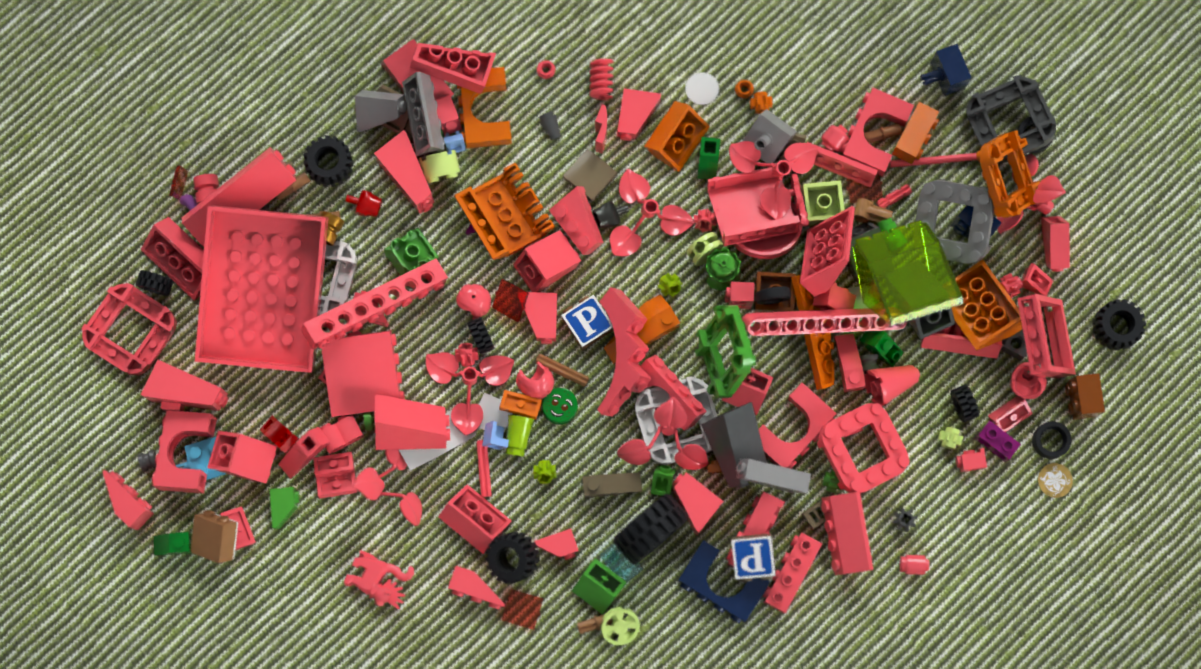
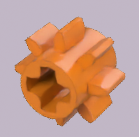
[750,92,773,114]

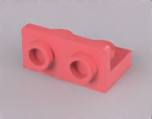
[219,506,255,550]

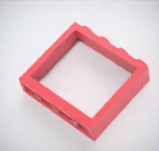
[1017,294,1076,378]

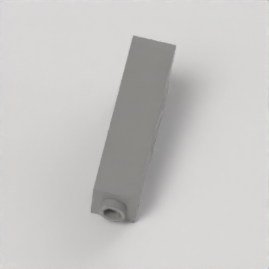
[736,459,811,493]

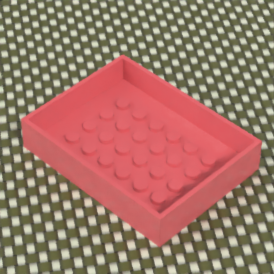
[195,205,329,373]

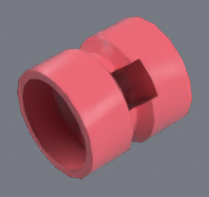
[193,174,219,205]

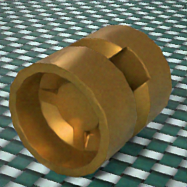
[320,211,345,246]

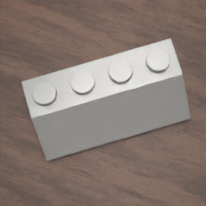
[402,72,445,156]

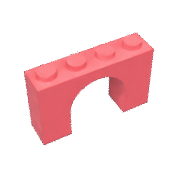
[840,88,914,177]
[759,383,837,469]
[152,410,217,494]

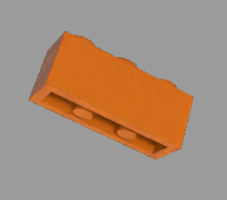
[892,102,939,164]

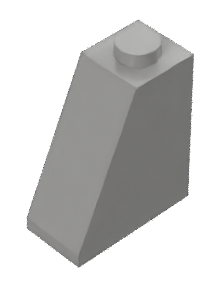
[355,90,407,132]

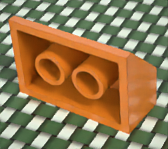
[644,101,710,172]

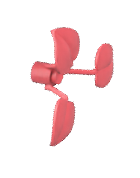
[729,141,819,220]
[997,154,1066,234]
[610,169,695,257]
[426,352,514,435]
[617,396,709,470]
[352,450,422,526]

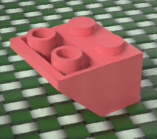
[721,368,774,416]

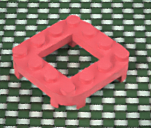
[82,283,177,376]
[817,403,910,494]

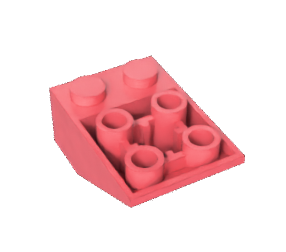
[102,470,154,530]

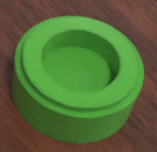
[363,412,374,431]

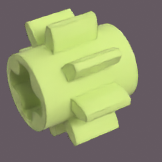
[938,427,963,450]

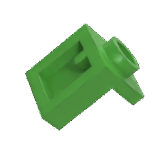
[651,465,676,496]

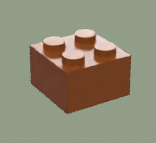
[754,272,796,313]
[1065,373,1105,420]

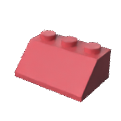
[439,484,512,554]

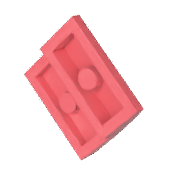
[595,104,607,154]
[313,452,358,499]

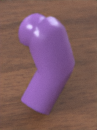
[180,194,197,211]

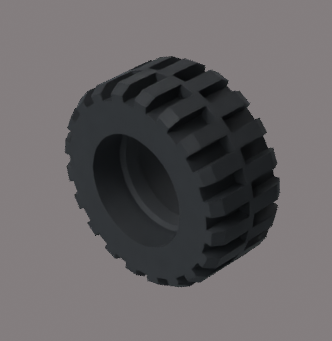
[613,493,688,565]

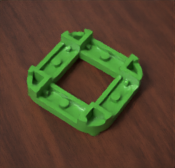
[695,305,756,398]

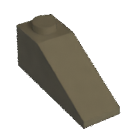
[582,472,642,498]

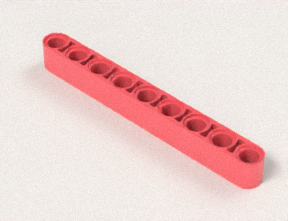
[742,307,908,336]

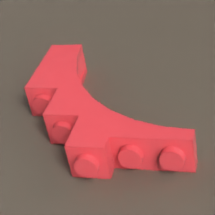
[597,287,651,417]

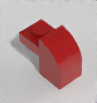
[259,415,299,453]

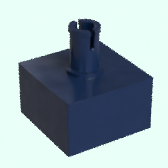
[920,44,972,97]

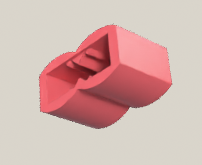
[320,415,364,455]

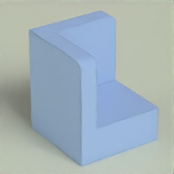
[482,421,509,450]

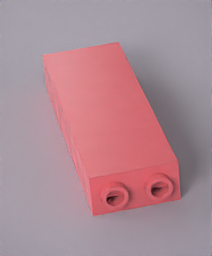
[182,147,296,247]

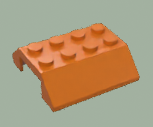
[454,163,555,260]

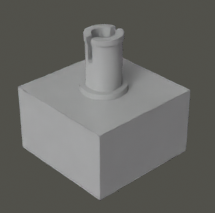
[743,109,797,163]

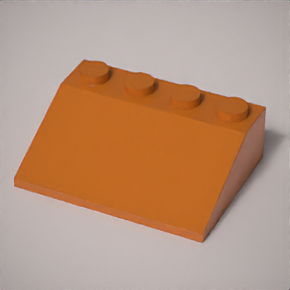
[942,259,1023,351]

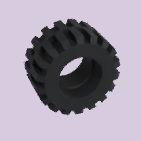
[303,136,353,187]
[1093,299,1146,350]
[485,532,540,584]

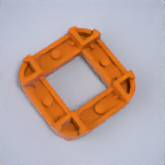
[976,130,1040,218]

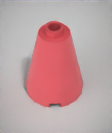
[864,365,920,406]

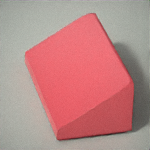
[988,396,1033,432]

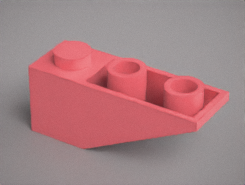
[278,427,331,479]
[448,566,506,610]

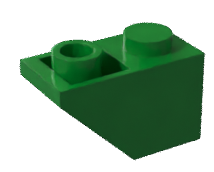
[697,137,720,180]
[859,330,904,367]

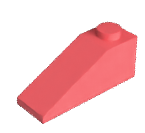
[834,333,866,393]

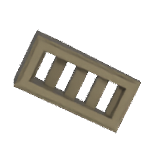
[801,493,835,530]

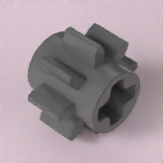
[892,507,917,532]

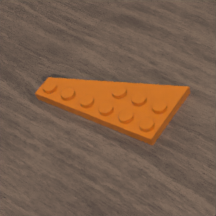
[791,274,834,390]

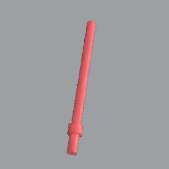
[889,153,977,168]

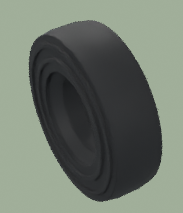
[755,287,791,305]

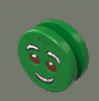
[542,387,578,425]

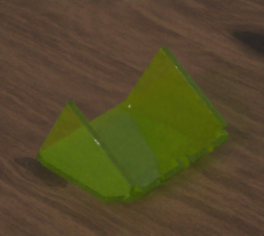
[853,220,964,326]

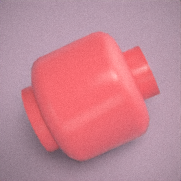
[821,125,849,152]

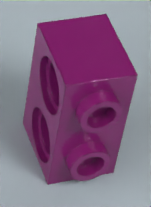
[974,421,1021,462]

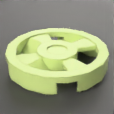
[600,607,640,645]

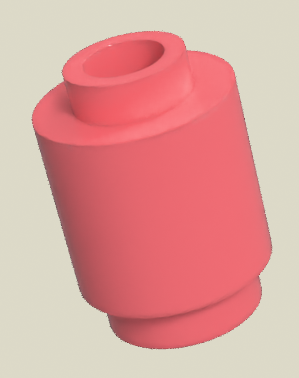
[900,554,929,575]

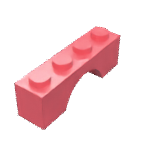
[641,355,707,431]

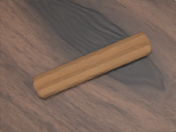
[535,354,589,387]

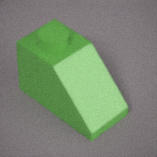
[270,487,300,530]

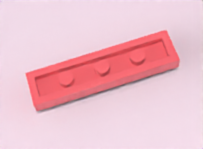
[807,142,878,188]

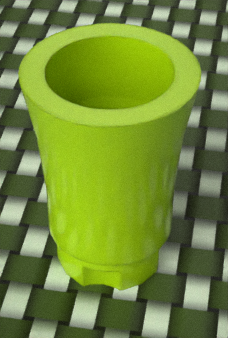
[506,415,535,457]

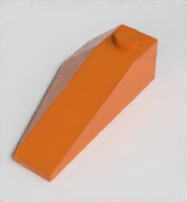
[604,294,680,365]

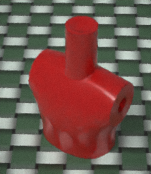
[345,190,382,217]

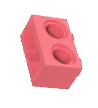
[725,282,754,309]

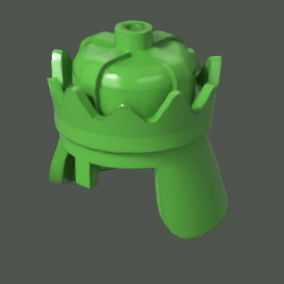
[706,247,741,290]

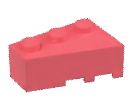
[549,186,604,255]

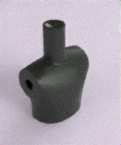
[592,201,629,229]

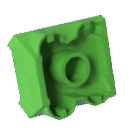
[384,228,438,276]

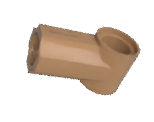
[854,198,893,224]

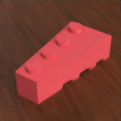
[409,43,496,94]
[726,491,785,568]

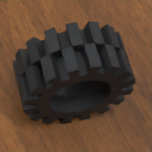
[136,270,174,296]
[467,317,495,354]
[950,385,979,422]

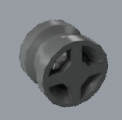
[860,354,880,373]
[138,449,156,472]

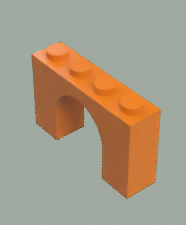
[457,67,512,149]

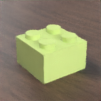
[801,180,845,226]

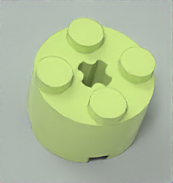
[418,150,460,184]

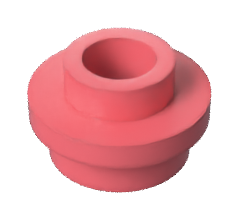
[537,60,555,79]

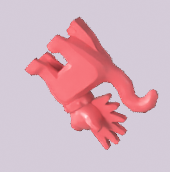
[344,550,414,609]

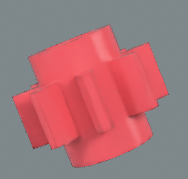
[693,208,717,233]
[1000,273,1022,298]
[455,343,478,367]

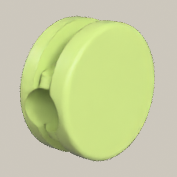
[687,232,724,266]

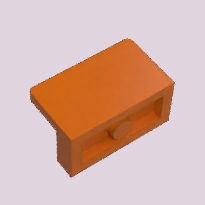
[499,390,542,420]

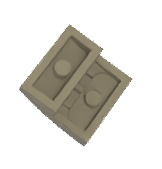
[563,149,618,201]

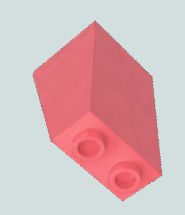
[381,39,454,99]
[374,130,435,214]
[141,360,228,411]
[375,395,450,450]

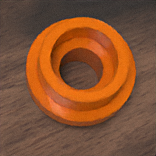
[735,80,754,99]

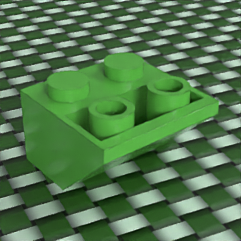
[572,558,627,615]

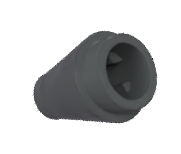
[539,111,561,141]

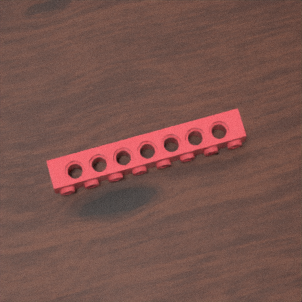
[301,258,448,350]

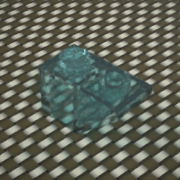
[599,543,643,582]

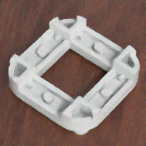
[320,241,357,315]
[635,377,717,465]

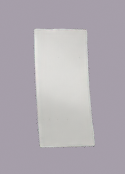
[399,410,476,470]

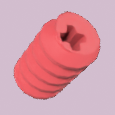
[590,59,613,100]

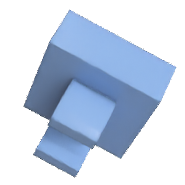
[444,130,466,155]

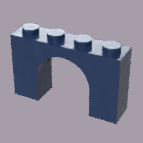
[678,540,770,624]

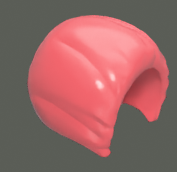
[456,284,491,320]
[516,361,554,399]
[1010,362,1047,399]

